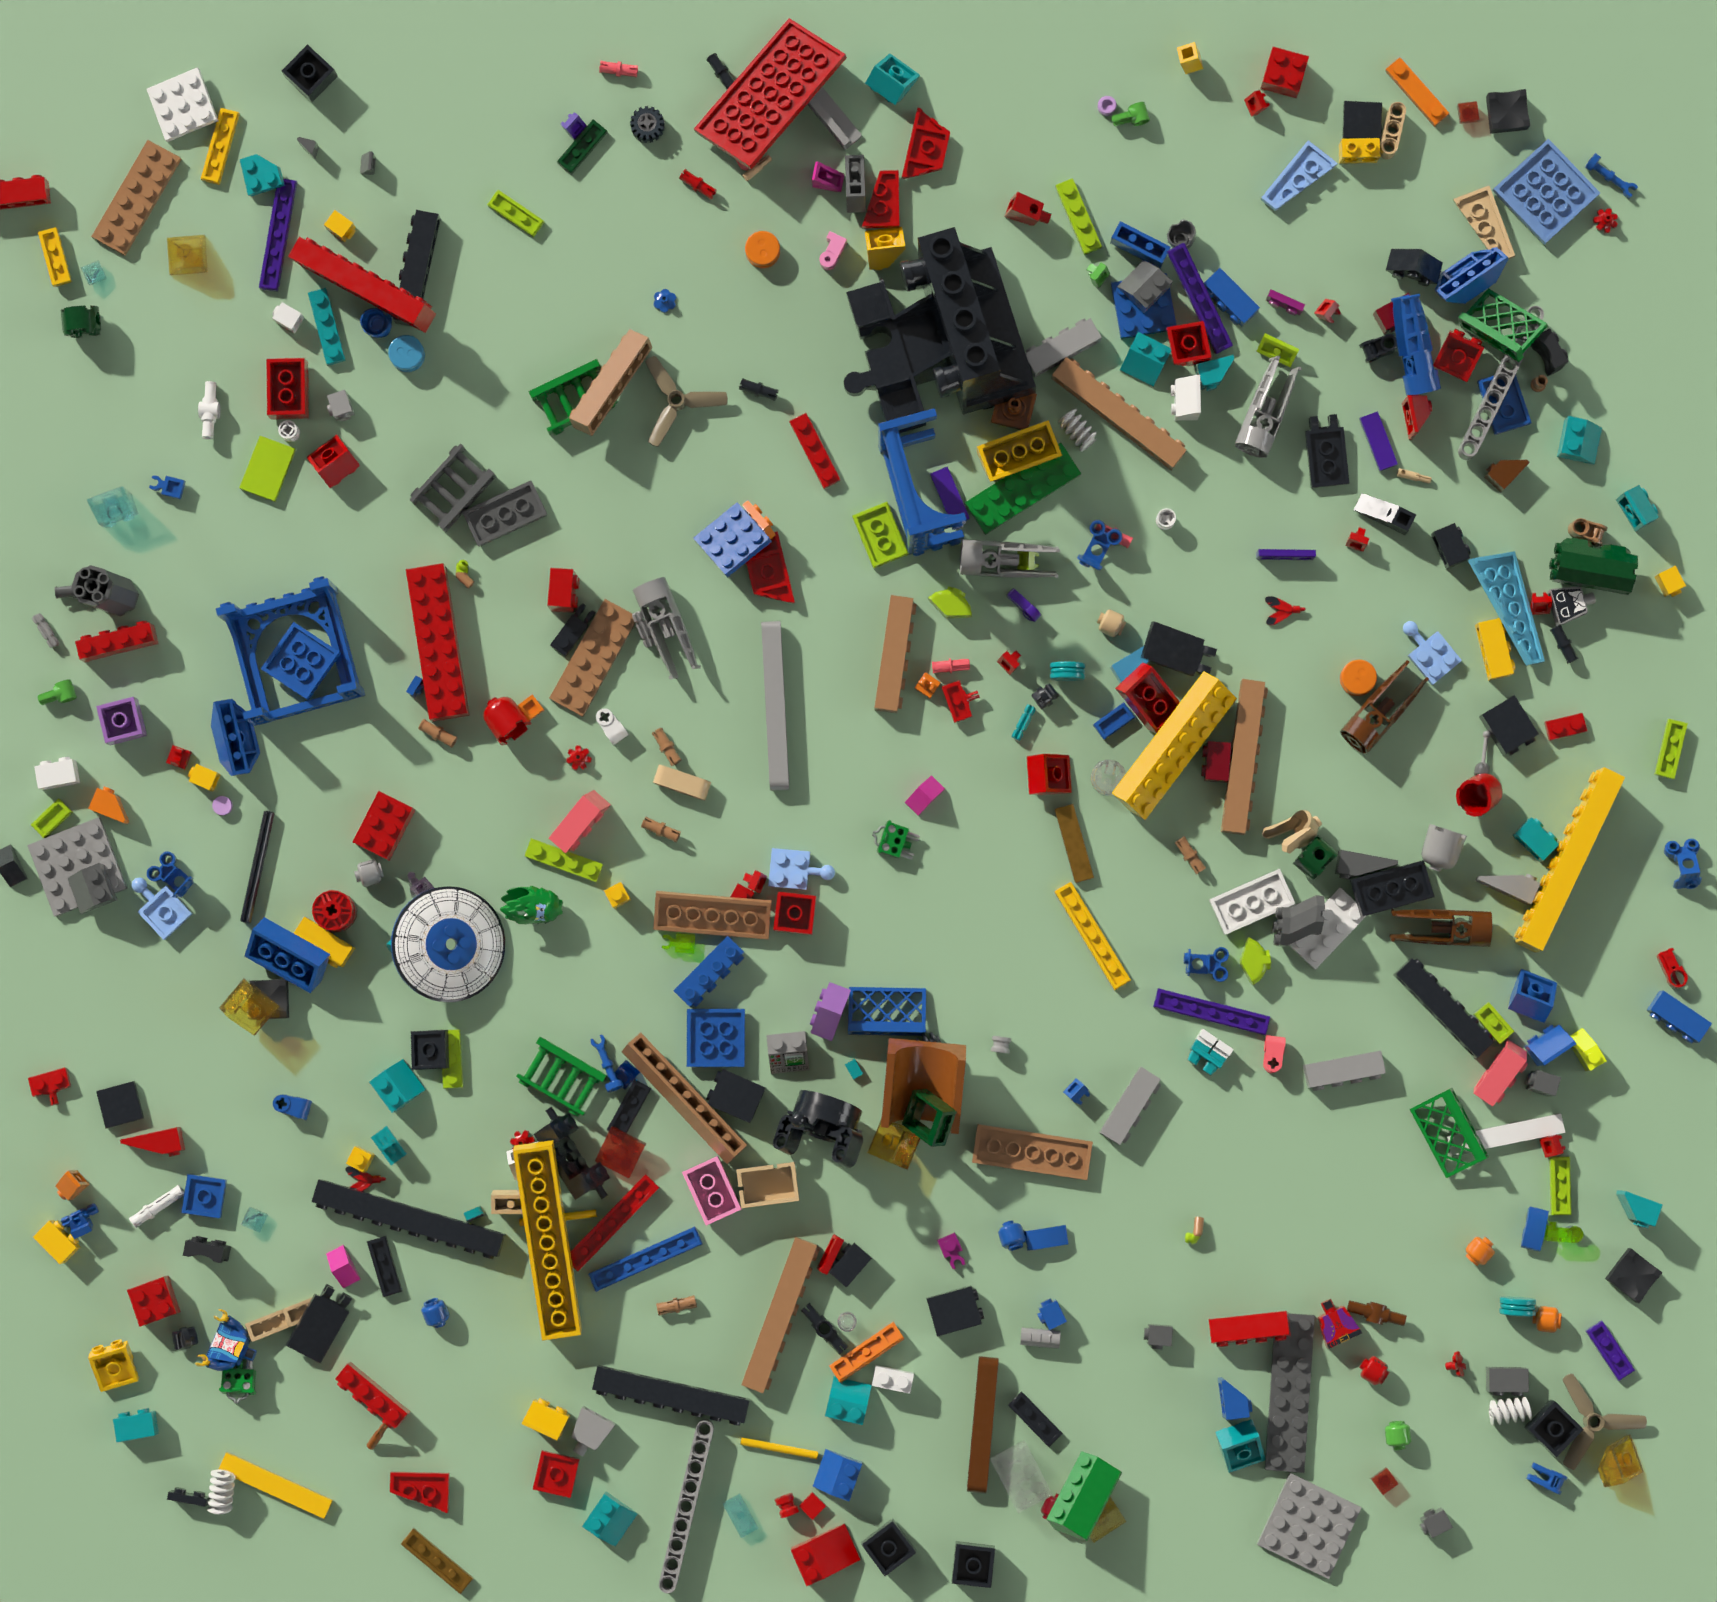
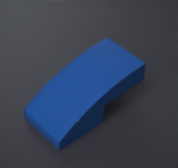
[1521,1207,1549,1252]
[1024,1225,1069,1251]

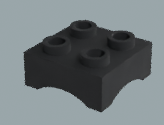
[1486,89,1530,134]
[1530,328,1568,376]
[247,979,289,1020]
[182,1236,231,1263]
[1605,1248,1663,1303]

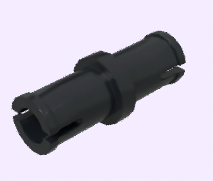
[706,53,734,90]
[739,378,779,401]
[1550,625,1579,664]

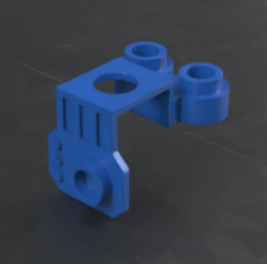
[1077,520,1123,570]
[1664,839,1702,889]
[147,851,194,898]
[1184,947,1229,982]

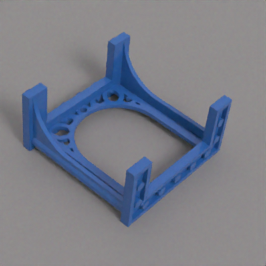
[878,408,966,556]
[216,576,366,726]

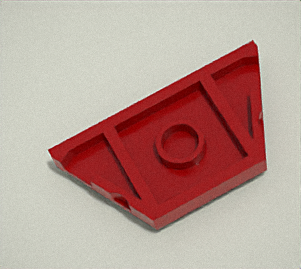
[902,107,950,179]
[746,531,795,603]

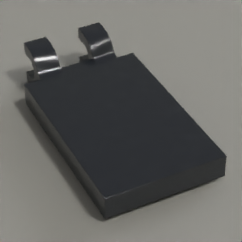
[1305,414,1350,488]
[1141,621,1217,676]
[286,1283,352,1364]

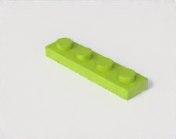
[1055,178,1102,255]
[524,838,603,882]

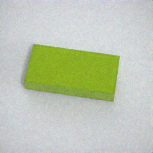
[31,798,73,838]

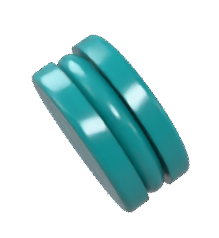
[1050,661,1085,681]
[1499,1297,1536,1316]

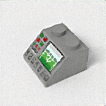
[766,1031,809,1074]

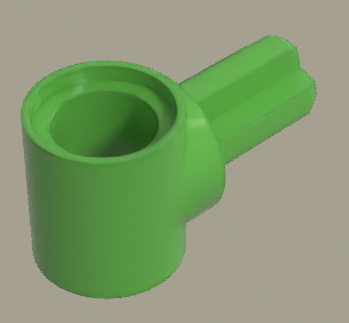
[1112,102,1150,126]
[38,679,77,705]

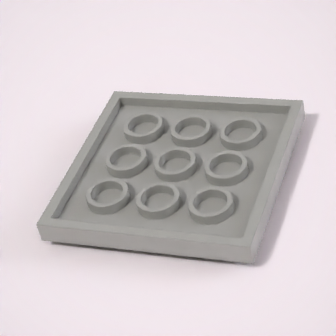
[27,817,127,917]
[1257,1473,1362,1579]

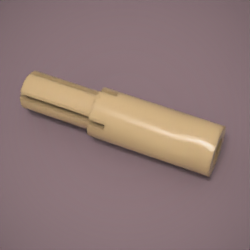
[742,155,772,182]
[1397,468,1432,484]

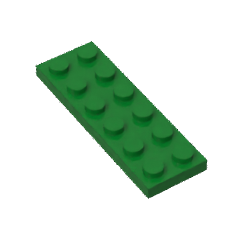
[965,442,1082,535]

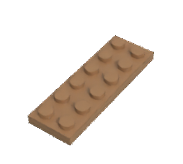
[91,140,182,256]
[549,599,636,717]
[653,891,771,939]
[972,1124,1093,1180]

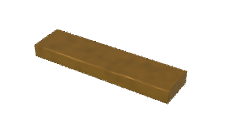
[1054,804,1094,883]
[401,1528,473,1594]

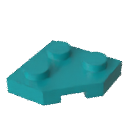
[240,154,285,197]

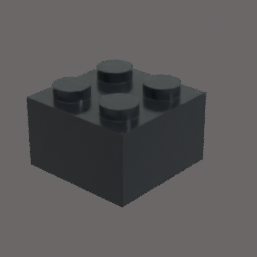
[282,44,338,102]
[1524,1400,1584,1457]
[861,1518,916,1576]
[951,1541,995,1588]

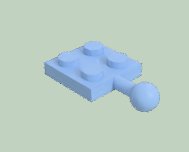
[1403,621,1462,685]
[768,848,835,890]
[132,877,193,940]

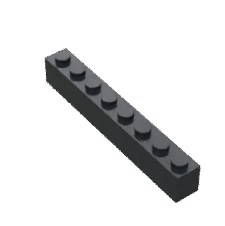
[592,1365,750,1426]

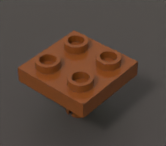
[991,394,1037,430]

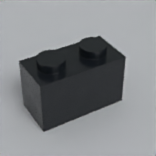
[1431,523,1471,569]
[829,1242,872,1288]

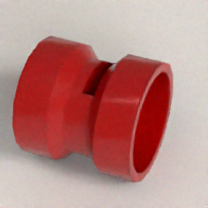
[774,1493,799,1519]

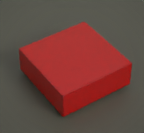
[799,1491,826,1520]

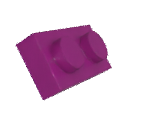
[1266,289,1305,316]

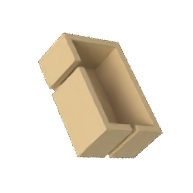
[736,1162,800,1208]

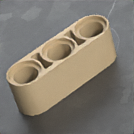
[1380,102,1406,159]
[653,765,711,801]

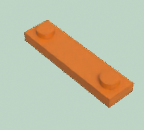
[1385,57,1449,127]
[829,1322,905,1383]

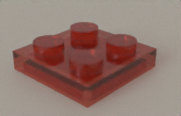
[595,1126,647,1178]

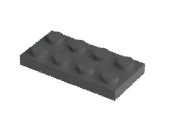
[462,480,547,547]

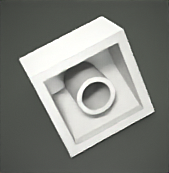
[1171,375,1201,421]

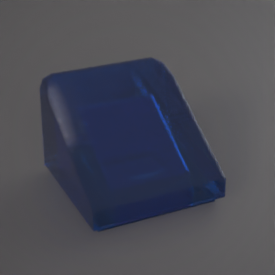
[615,1060,640,1090]

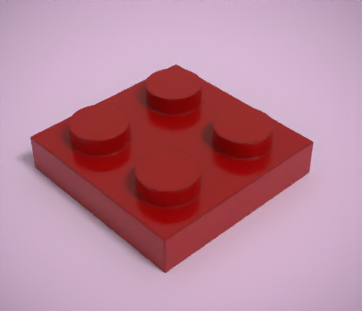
[533,1450,580,1498]

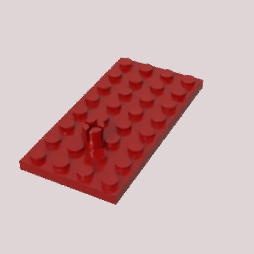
[694,18,847,169]

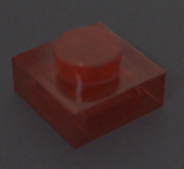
[1457,101,1480,124]
[1370,1467,1398,1495]

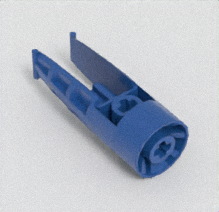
[1391,294,1441,396]

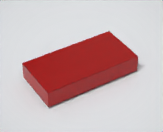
[817,1234,844,1275]

